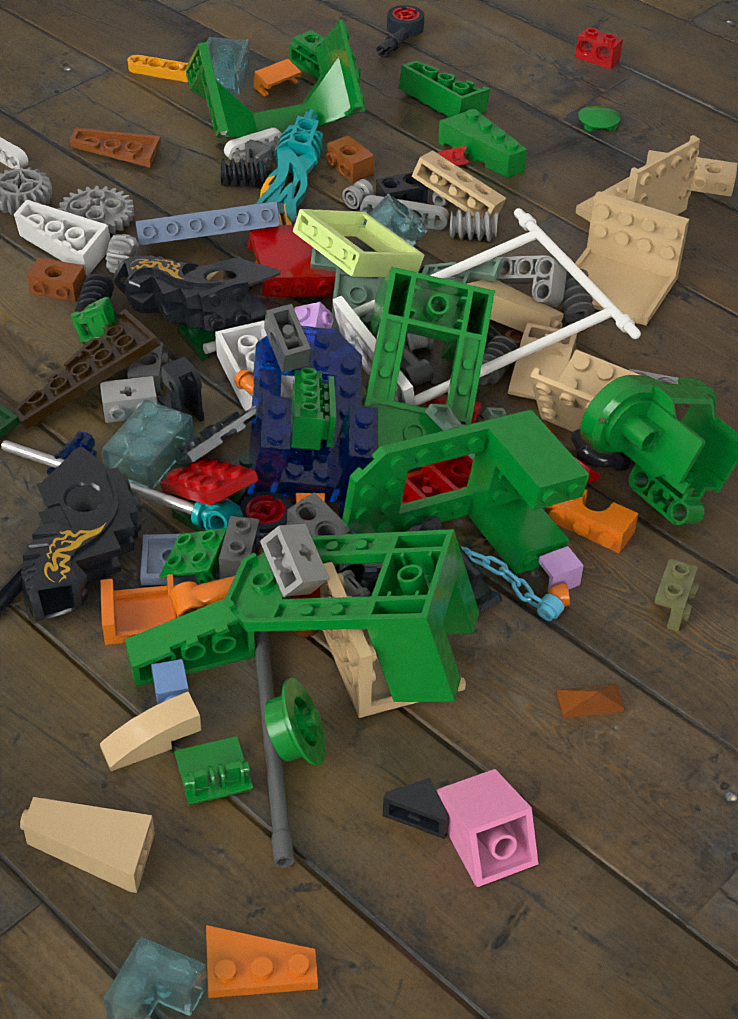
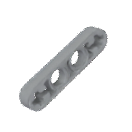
[360,195,449,230]

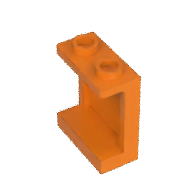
[100,574,178,645]

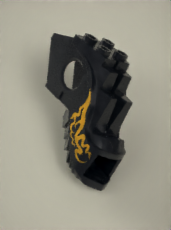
[113,255,282,332]
[21,447,142,624]

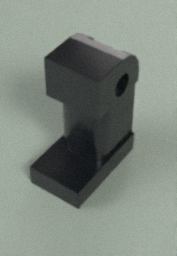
[158,356,205,430]

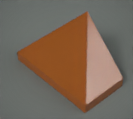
[556,683,625,718]

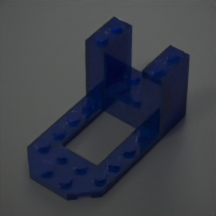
[247,325,378,503]

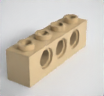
[412,150,506,219]
[646,150,738,197]

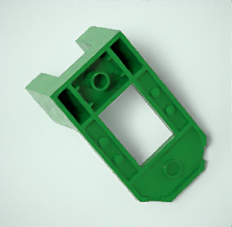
[360,267,495,449]
[342,410,590,575]
[224,529,479,702]

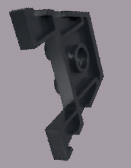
[173,404,267,466]

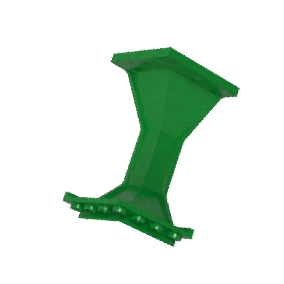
[185,20,366,139]

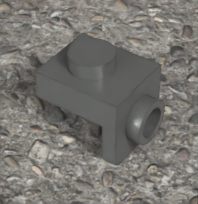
[245,139,273,171]

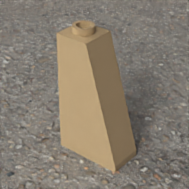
[467,280,564,332]
[20,797,155,893]

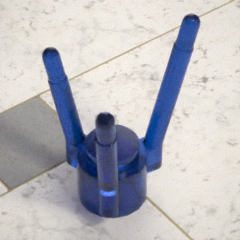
[46,431,97,475]

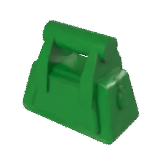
[70,297,117,343]

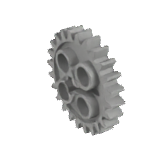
[58,186,135,235]

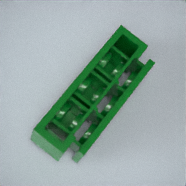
[289,30,361,83]
[291,368,336,450]

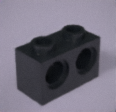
[376,172,428,212]

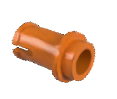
[234,369,268,401]

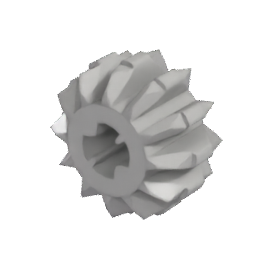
[105,234,140,273]

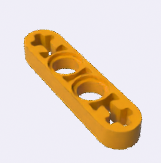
[127,55,188,82]

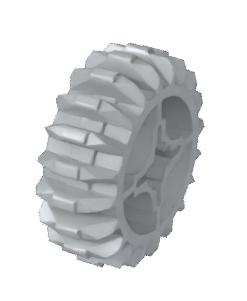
[0,167,53,215]

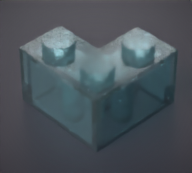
[363,193,428,246]
[103,936,208,1019]

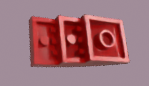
[401,455,473,504]

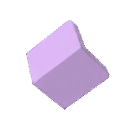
[539,546,584,591]

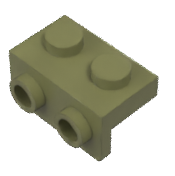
[654,559,699,631]

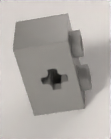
[100,376,158,423]
[260,524,329,597]

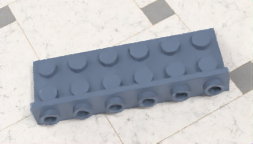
[135,201,285,245]

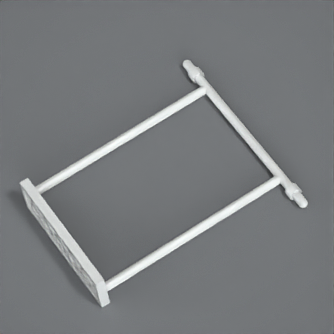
[332,208,641,406]

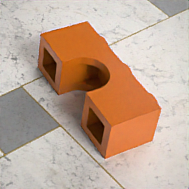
[545,489,639,553]

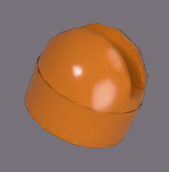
[548,583,570,607]

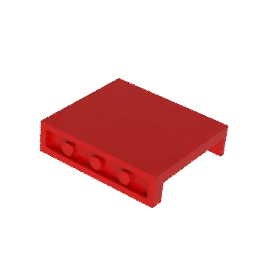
[247,225,346,297]

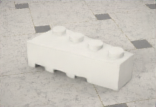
[14,200,111,276]

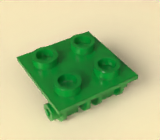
[159,528,227,584]
[174,736,253,806]

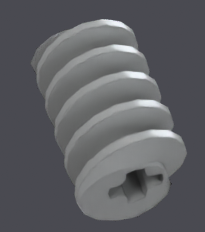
[449,209,498,242]

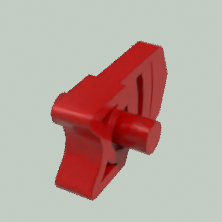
[437,146,469,166]

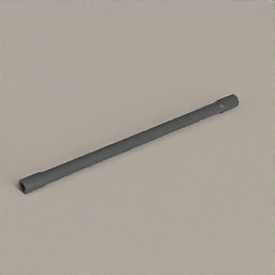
[254,631,294,868]

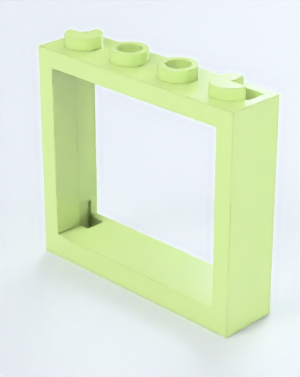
[293,209,424,277]

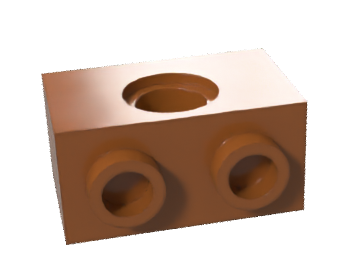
[326,135,375,183]
[27,257,86,302]

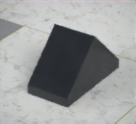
[382,778,449,839]

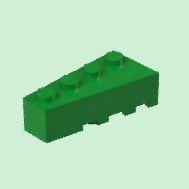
[398,60,490,117]
[124,599,255,687]

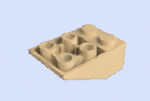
[508,323,577,400]

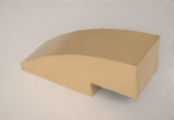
[100,692,201,771]

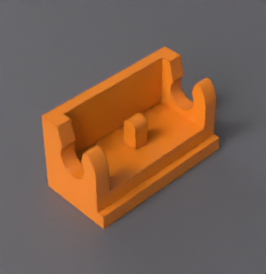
[253,59,301,96]

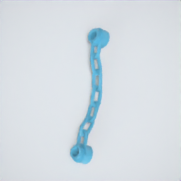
[460,546,564,621]

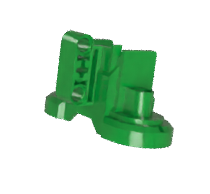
[580,375,738,525]

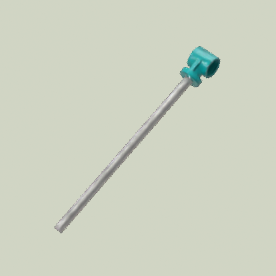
[1,440,243,531]

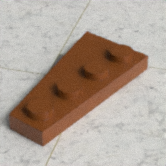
[70,128,161,168]

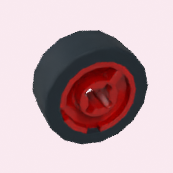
[387,5,424,37]
[240,491,292,533]

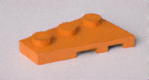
[206,925,318,998]

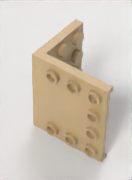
[576,135,700,222]
[575,191,689,326]
[530,350,639,432]
[320,562,466,718]

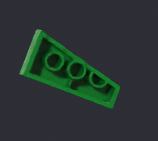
[438,109,527,178]

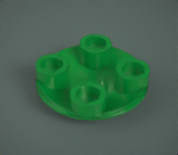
[578,105,620,131]

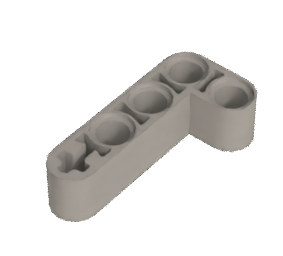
[481,255,567,307]

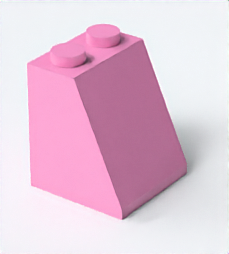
[436,769,538,887]

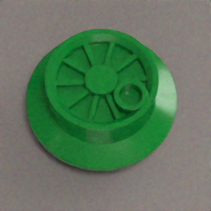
[264,678,326,767]

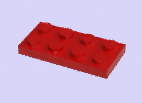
[159,456,259,505]

